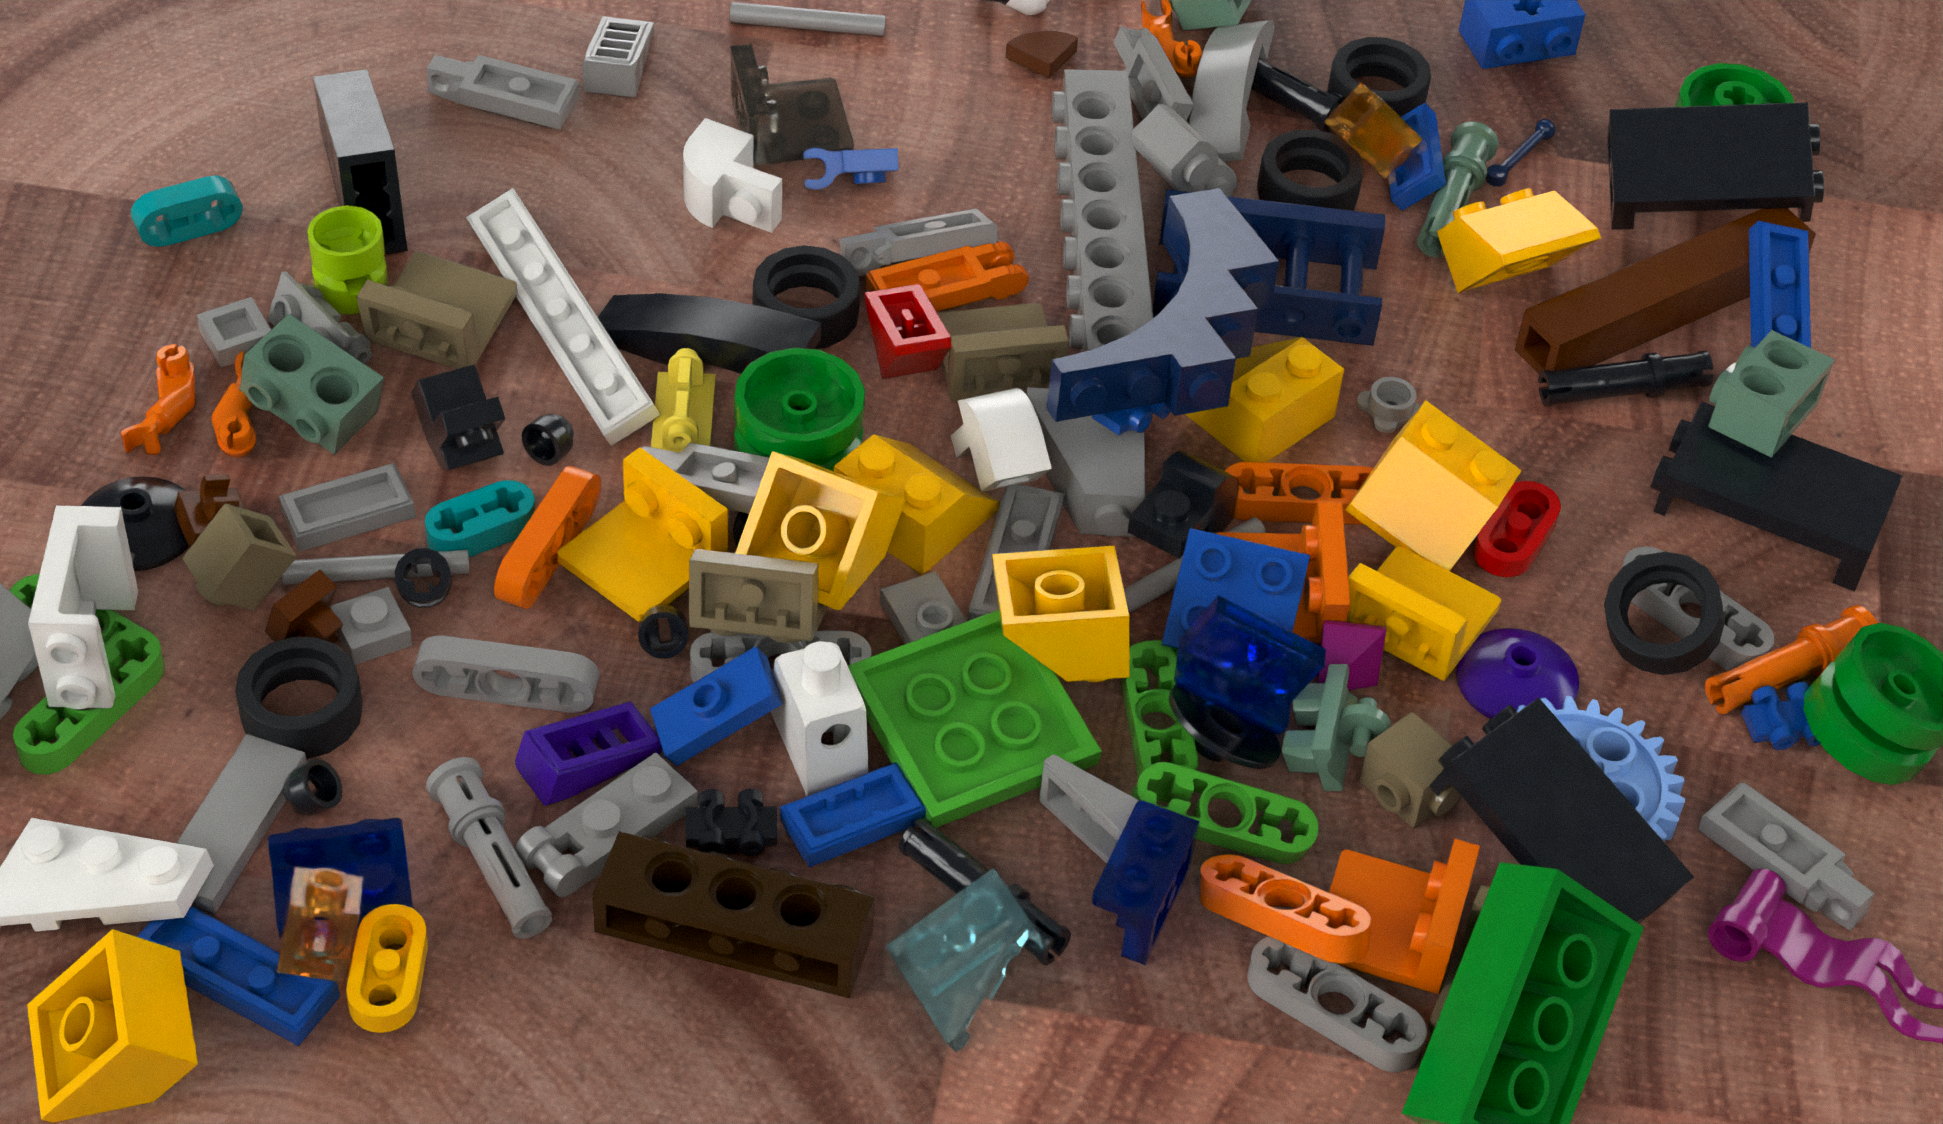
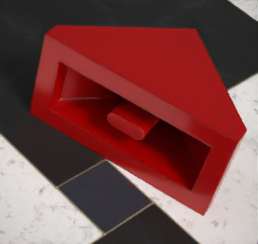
[865,284,951,379]

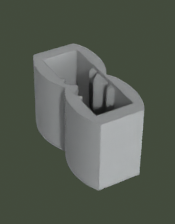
[1131,104,1237,197]

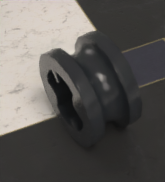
[395,548,452,608]

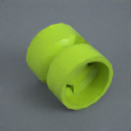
[307,205,388,315]

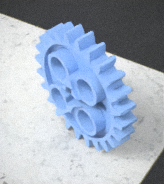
[1517,696,1685,843]

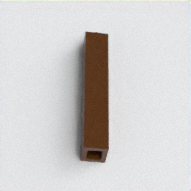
[1515,208,1816,374]

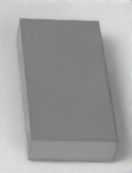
[279,463,416,552]

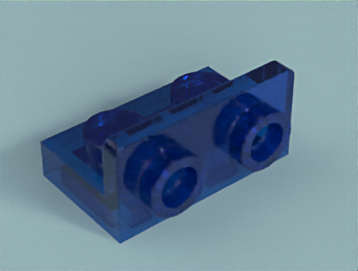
[1174,595,1326,735]
[1092,801,1200,965]
[267,818,413,939]

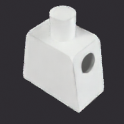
[771,641,868,796]

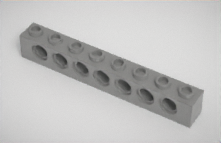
[1052,69,1153,353]

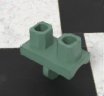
[1282,664,1392,791]

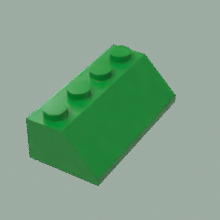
[1402,862,1644,1124]

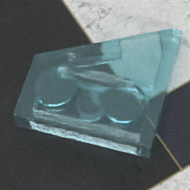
[885,868,1035,1052]

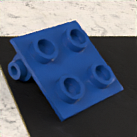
[1162,528,1310,673]

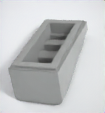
[582,16,654,97]
[1039,754,1168,880]

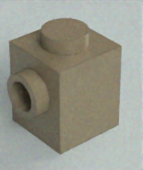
[182,503,297,611]
[1359,711,1461,829]

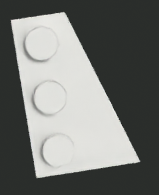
[0,818,214,932]

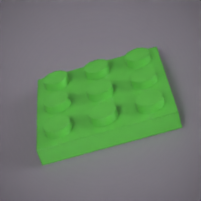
[848,610,1102,828]

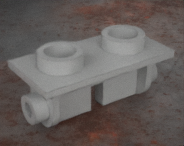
[268,271,372,364]

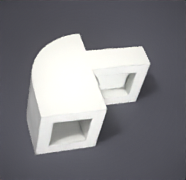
[683,118,782,233]
[950,388,1052,492]

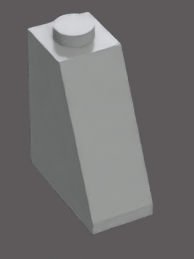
[1027,387,1145,537]

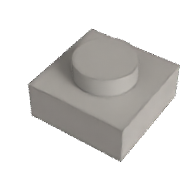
[197,297,271,368]
[329,587,412,665]

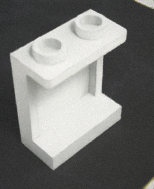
[28,505,138,709]

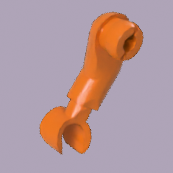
[1141,0,1202,78]
[120,344,195,455]
[211,351,256,457]

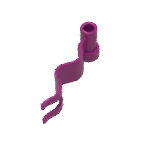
[1708,869,1943,1044]

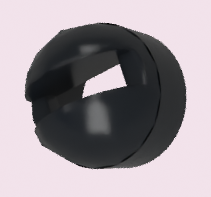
[522,413,574,466]
[638,605,688,658]
[283,759,342,816]

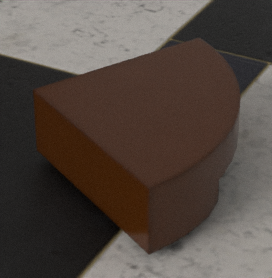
[1006,30,1078,78]

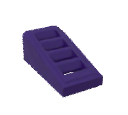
[515,701,663,806]

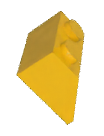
[1437,188,1601,293]
[1185,337,1344,463]
[1345,400,1522,571]
[834,434,1000,575]
[735,451,906,610]
[992,545,1130,682]
[27,929,198,1123]

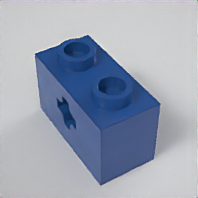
[1459,0,1586,69]

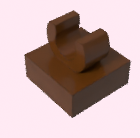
[174,475,245,549]
[265,569,343,644]

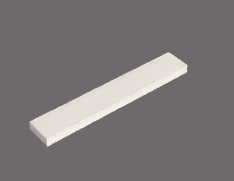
[466,188,660,446]

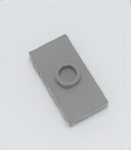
[880,571,967,644]

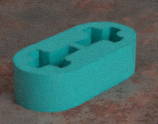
[131,175,243,247]
[424,480,536,557]

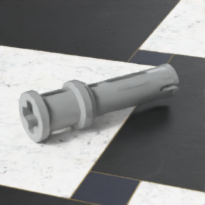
[426,757,553,939]

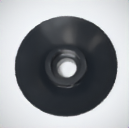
[81,476,189,571]
[1169,679,1281,769]

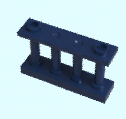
[1152,189,1385,346]

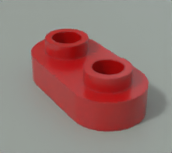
[1473,481,1561,577]

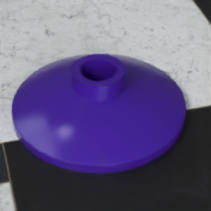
[1456,628,1579,719]

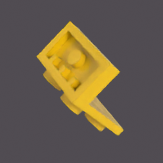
[557,447,728,622]
[1346,546,1501,681]

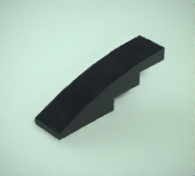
[597,293,821,374]

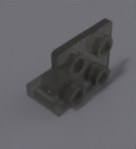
[731,44,854,165]

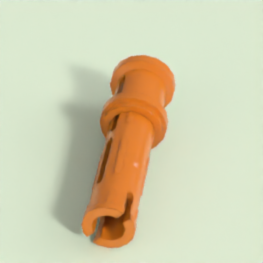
[1705,605,1878,714]

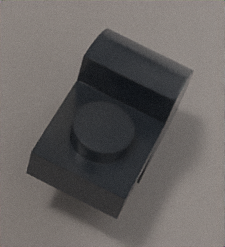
[411,364,505,471]
[1128,450,1239,559]

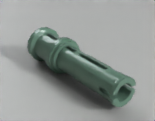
[1416,121,1499,257]

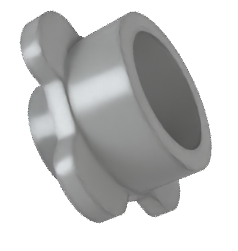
[1356,377,1421,433]

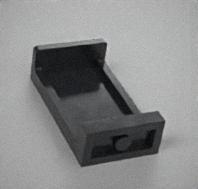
[1607,102,1824,230]
[1650,401,1902,592]
[1429,697,1694,924]

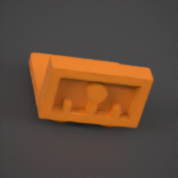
[1215,501,1350,643]
[1329,838,1480,995]

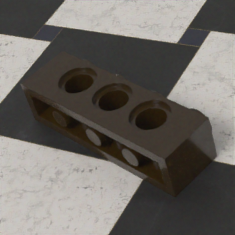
[592,831,875,998]

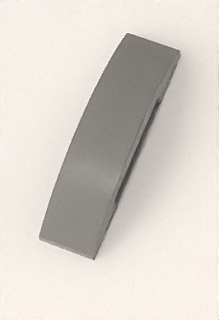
[1190,20,1275,162]

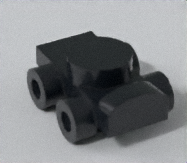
[686,788,777,856]

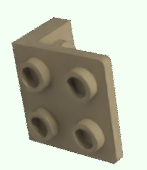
[356,252,518,369]
[937,303,1069,401]
[689,549,828,643]

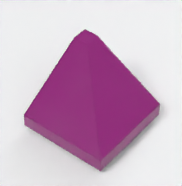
[1316,620,1386,690]

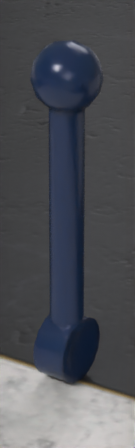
[1486,119,1555,187]

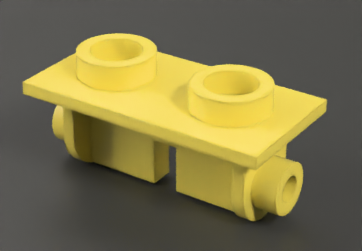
[651,348,716,452]

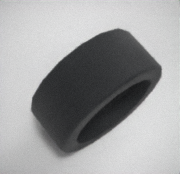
[1327,37,1431,131]
[1257,130,1364,211]
[752,245,860,349]
[1604,551,1725,675]
[235,637,363,759]

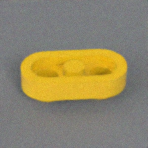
[346,904,428,1033]

